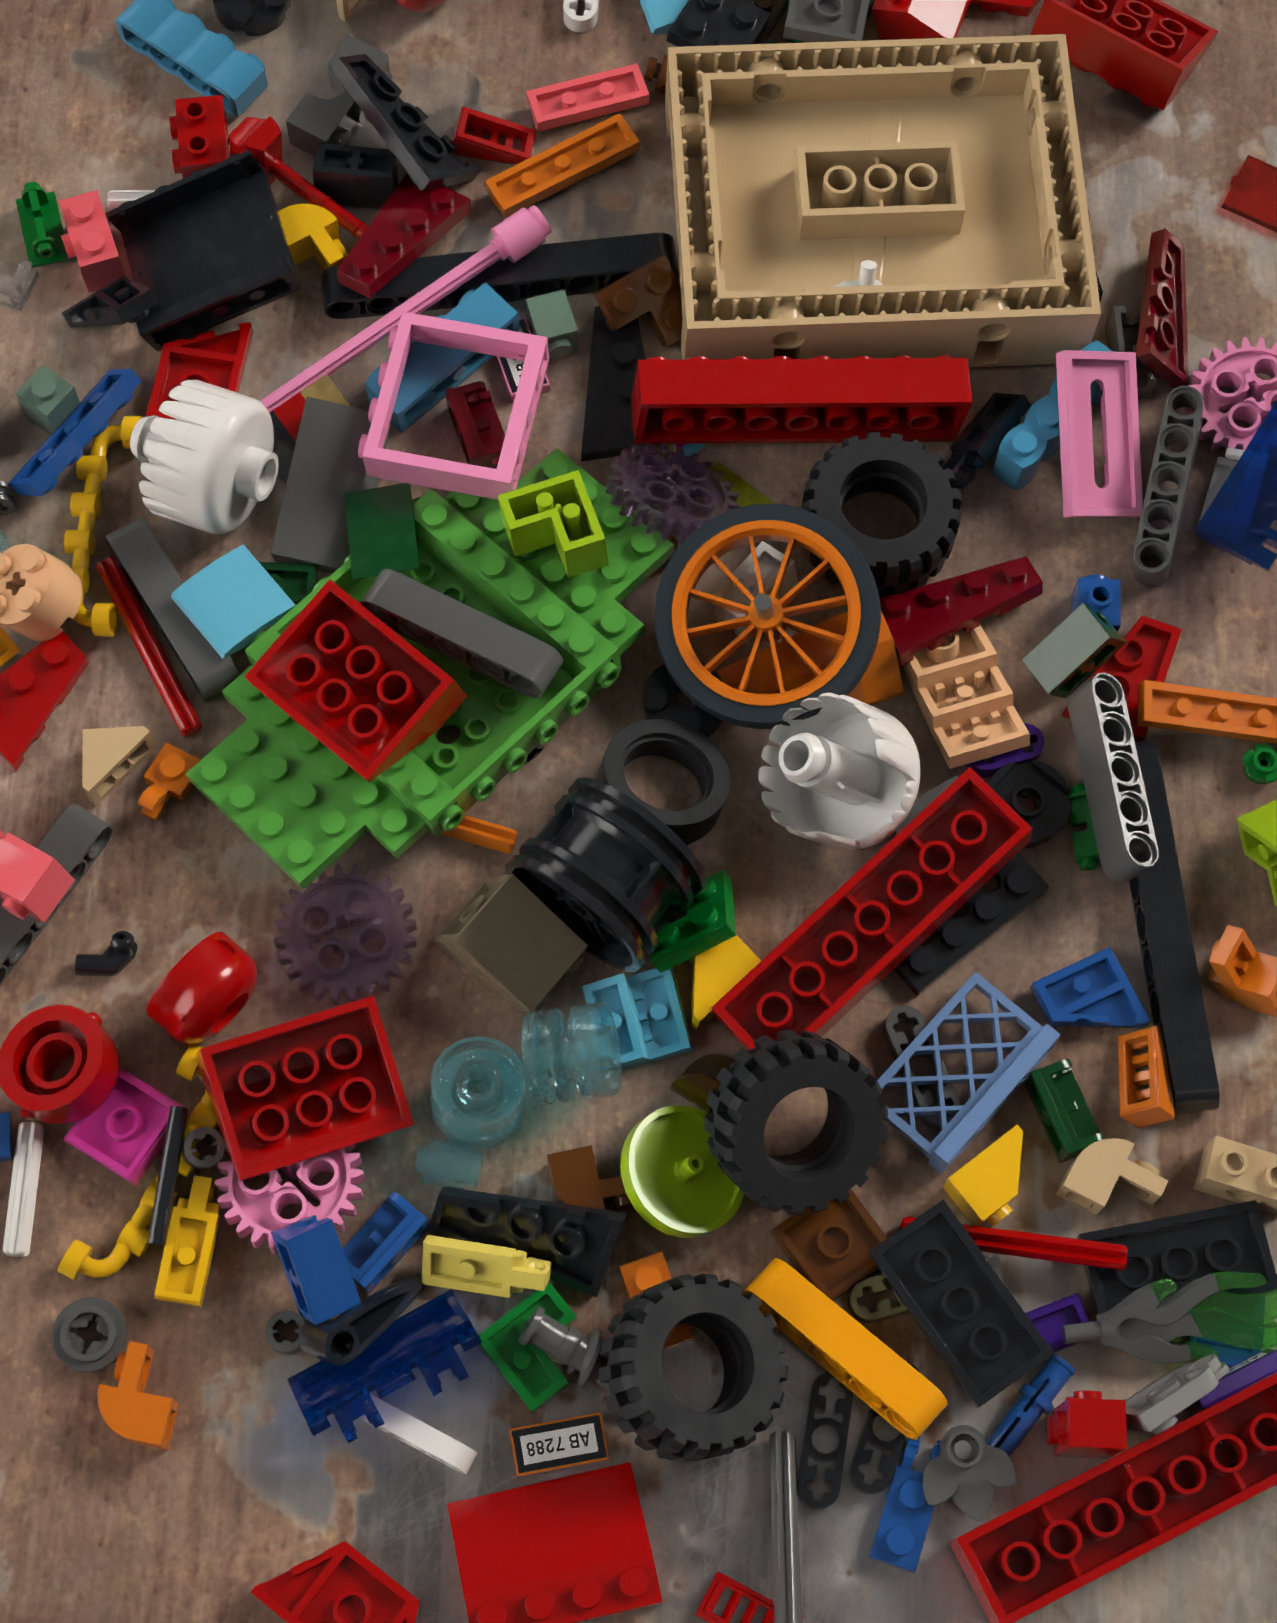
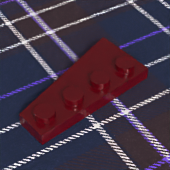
[337,172,472,298]
[1136,228,1189,389]
[879,556,1043,666]

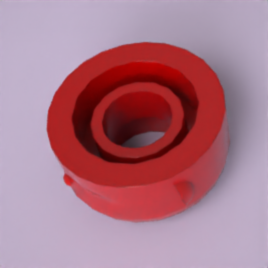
[146,931,258,1045]
[0,1004,119,1124]

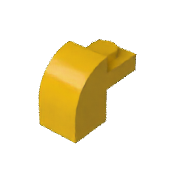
[278,204,348,270]

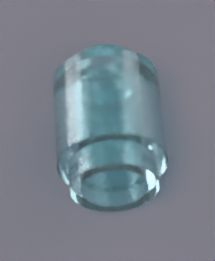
[415,1139,484,1190]

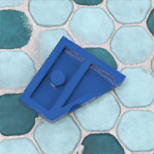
[1030,947,1151,1028]

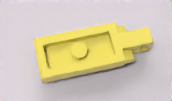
[422,1235,551,1298]

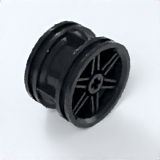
[505,777,707,972]

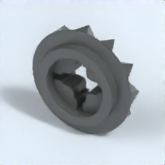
[52,1297,127,1372]

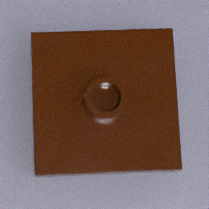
[770,1189,888,1301]

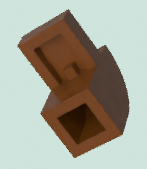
[547,1145,633,1210]

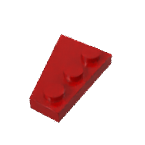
[1061,615,1182,741]
[0,631,89,771]

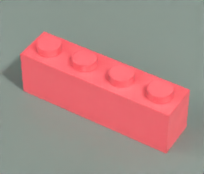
[0,830,75,923]

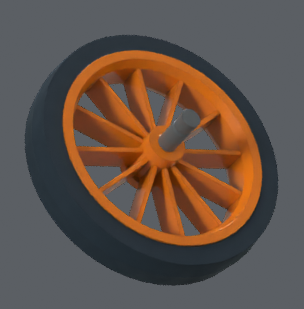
[655,504,881,730]

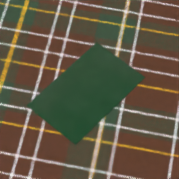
[345,483,419,580]

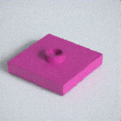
[63,1067,189,1186]

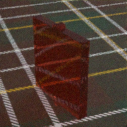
[1221,155,1277,233]

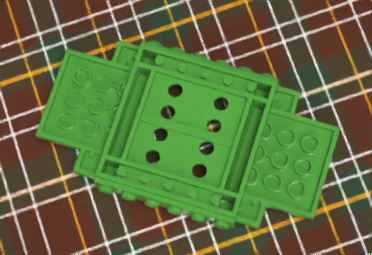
[185,448,675,890]

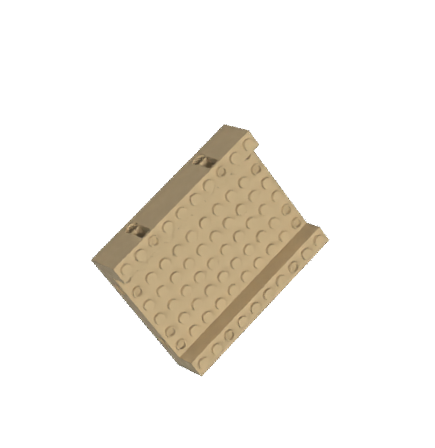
[665,34,1101,368]

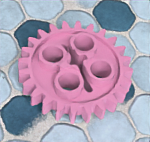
[1186,337,1277,461]
[215,1144,365,1254]

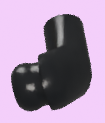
[75,931,137,976]

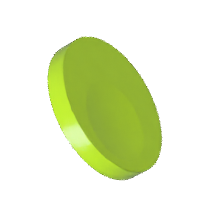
[620,1105,744,1238]

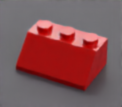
[872,0,971,40]

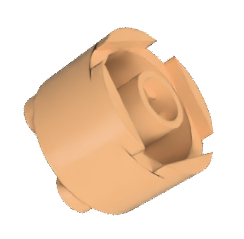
[0,544,82,641]

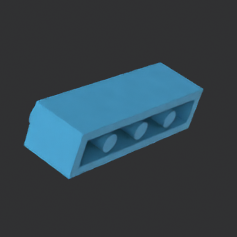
[364,282,520,434]

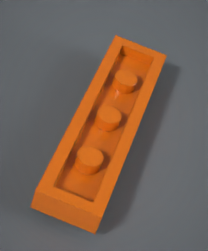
[484,113,640,219]
[1137,680,1277,744]

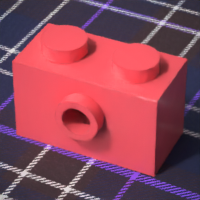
[58,190,125,293]

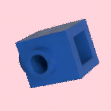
[1071,574,1121,632]

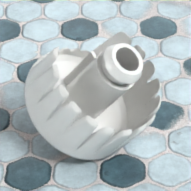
[130,380,279,535]
[758,692,921,850]

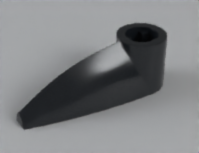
[299,1274,426,1366]

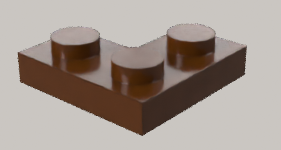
[593,255,683,347]

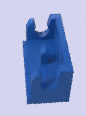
[343,1191,429,1295]
[271,1215,361,1325]

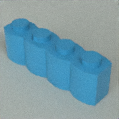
[115,0,268,117]
[992,341,1113,490]

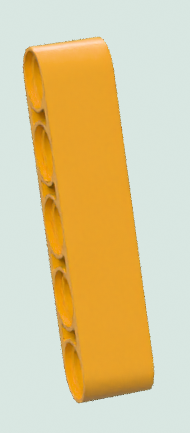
[743,1258,948,1440]

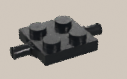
[666,0,771,47]

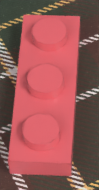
[526,63,649,132]

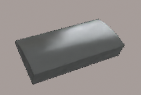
[270,397,392,573]

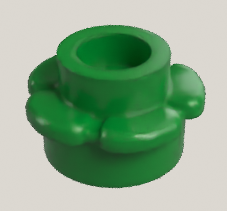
[1242,743,1277,784]

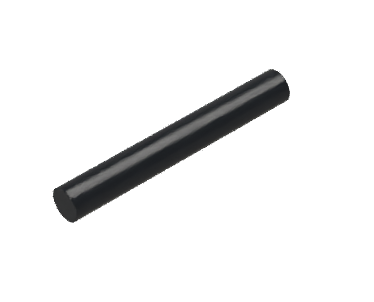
[147,1106,188,1245]

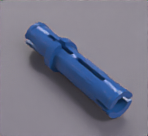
[986,1354,1076,1457]

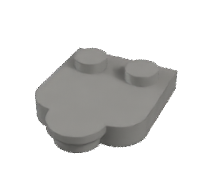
[1126,1354,1229,1434]

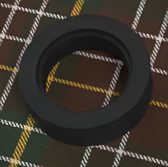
[596,719,731,845]

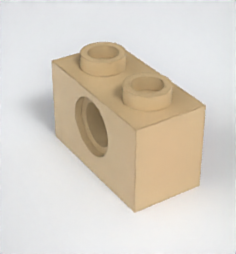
[1194,1136,1277,1215]

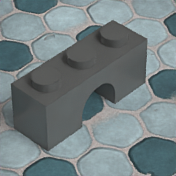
[286,35,392,157]

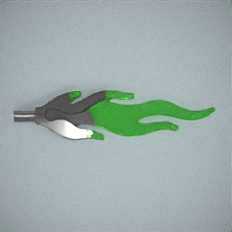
[1061,1271,1277,1364]

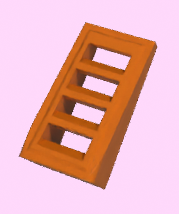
[1118,1026,1175,1128]

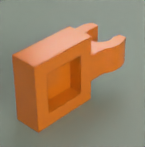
[137,742,201,821]

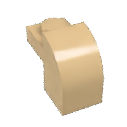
[1056,1138,1168,1215]

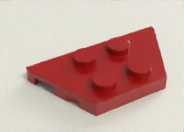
[146,322,253,420]
[250,1541,421,1623]

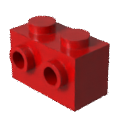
[169,95,230,178]
[1045,1390,1127,1459]

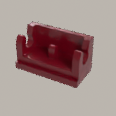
[445,381,505,469]

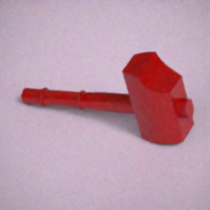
[227,116,368,239]

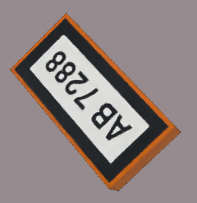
[509,1412,609,1478]

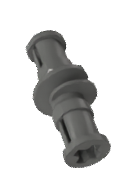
[518,1305,609,1390]

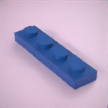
[9,369,141,496]

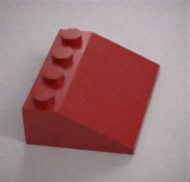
[1030,0,1218,110]
[244,579,467,783]
[195,995,415,1181]
[447,1462,663,1623]

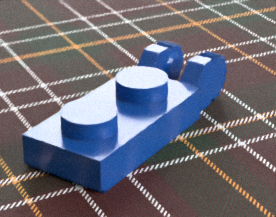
[869,1437,941,1573]

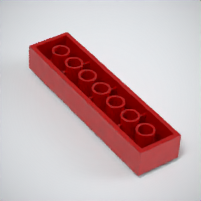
[631,355,973,444]
[711,767,1033,1052]
[949,1373,1277,1623]

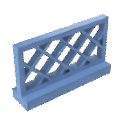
[877,971,1061,1175]

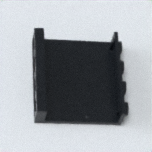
[105,150,302,351]

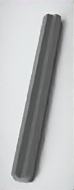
[770,1431,802,1623]

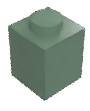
[525,290,578,359]
[16,365,80,435]

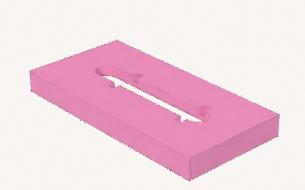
[1056,350,1143,518]

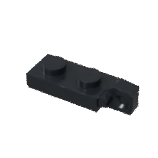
[942,393,1031,489]

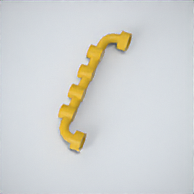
[64,416,143,637]
[58,1044,219,1280]

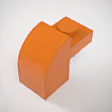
[1207,925,1277,1017]
[98,1341,179,1451]

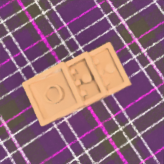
[902,625,1030,769]

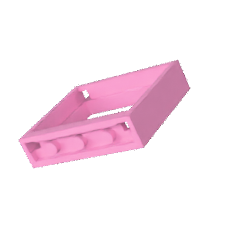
[358,311,549,500]

